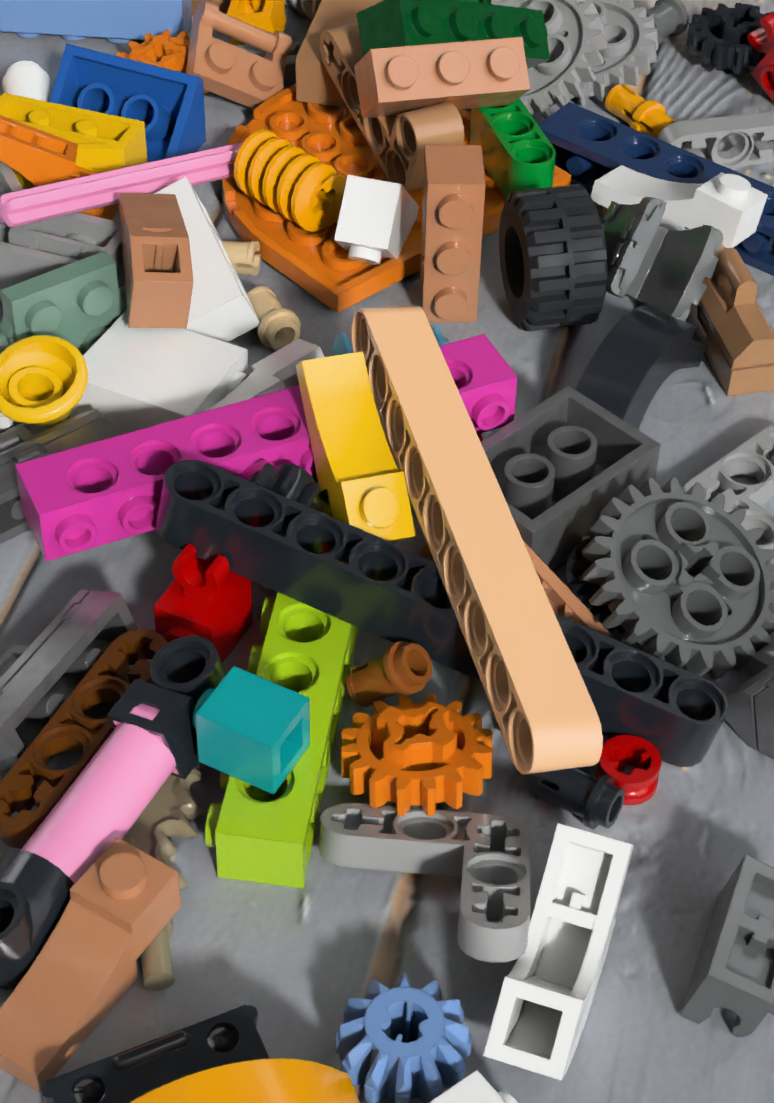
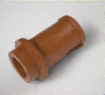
[346,641,432,707]

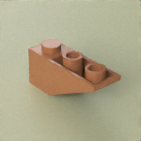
[119,193,193,329]

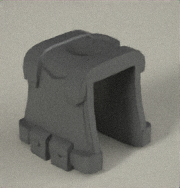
[602,196,723,321]

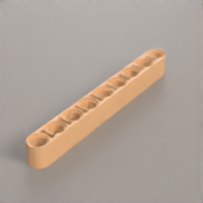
[351,306,603,775]

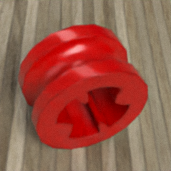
[596,735,662,806]

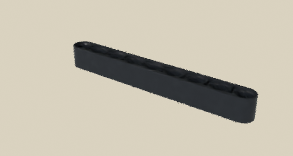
[156,460,728,767]

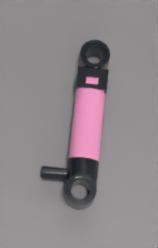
[0,635,227,990]

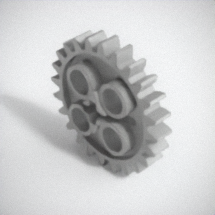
[491,0,607,119]
[565,0,658,106]

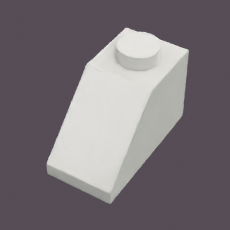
[334,175,419,265]

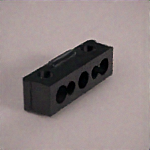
[41,1004,269,1103]

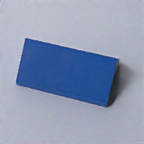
[49,44,206,163]

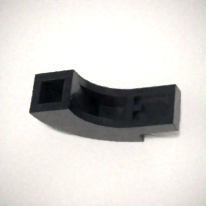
[575,305,707,430]

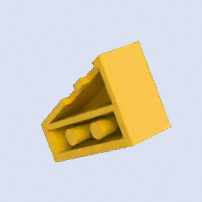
[0,93,148,190]

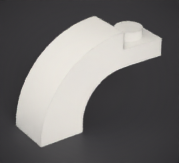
[483,823,634,1081]

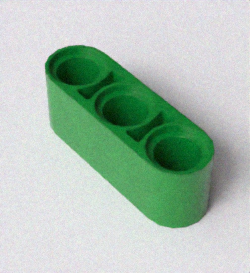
[469,98,556,199]

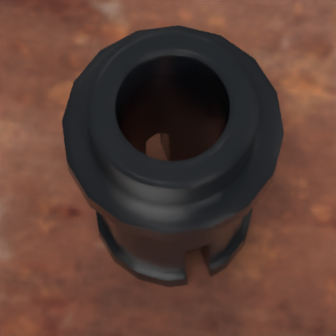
[529,768,625,829]

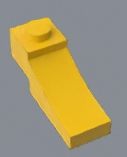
[295,351,416,543]

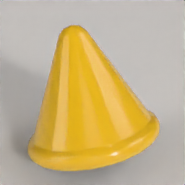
[0,335,88,428]

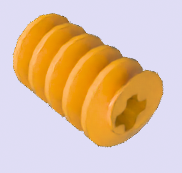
[234,129,347,232]

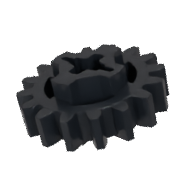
[686,3,772,74]

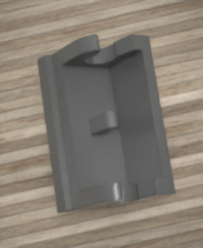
[679,855,774,1037]

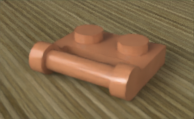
[186,0,292,109]

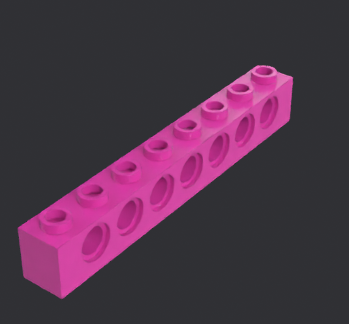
[15,334,517,562]

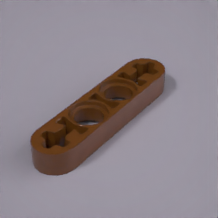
[0,629,167,849]

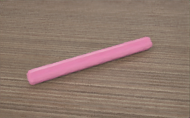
[0,142,243,228]

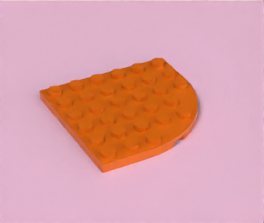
[221,84,572,313]

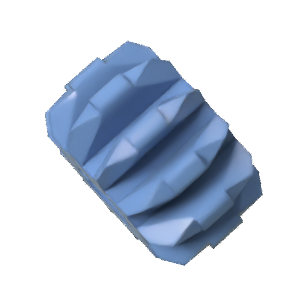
[336,971,472,1103]

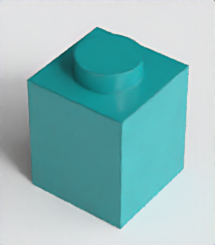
[192,666,310,795]

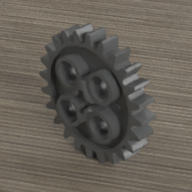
[581,477,774,679]

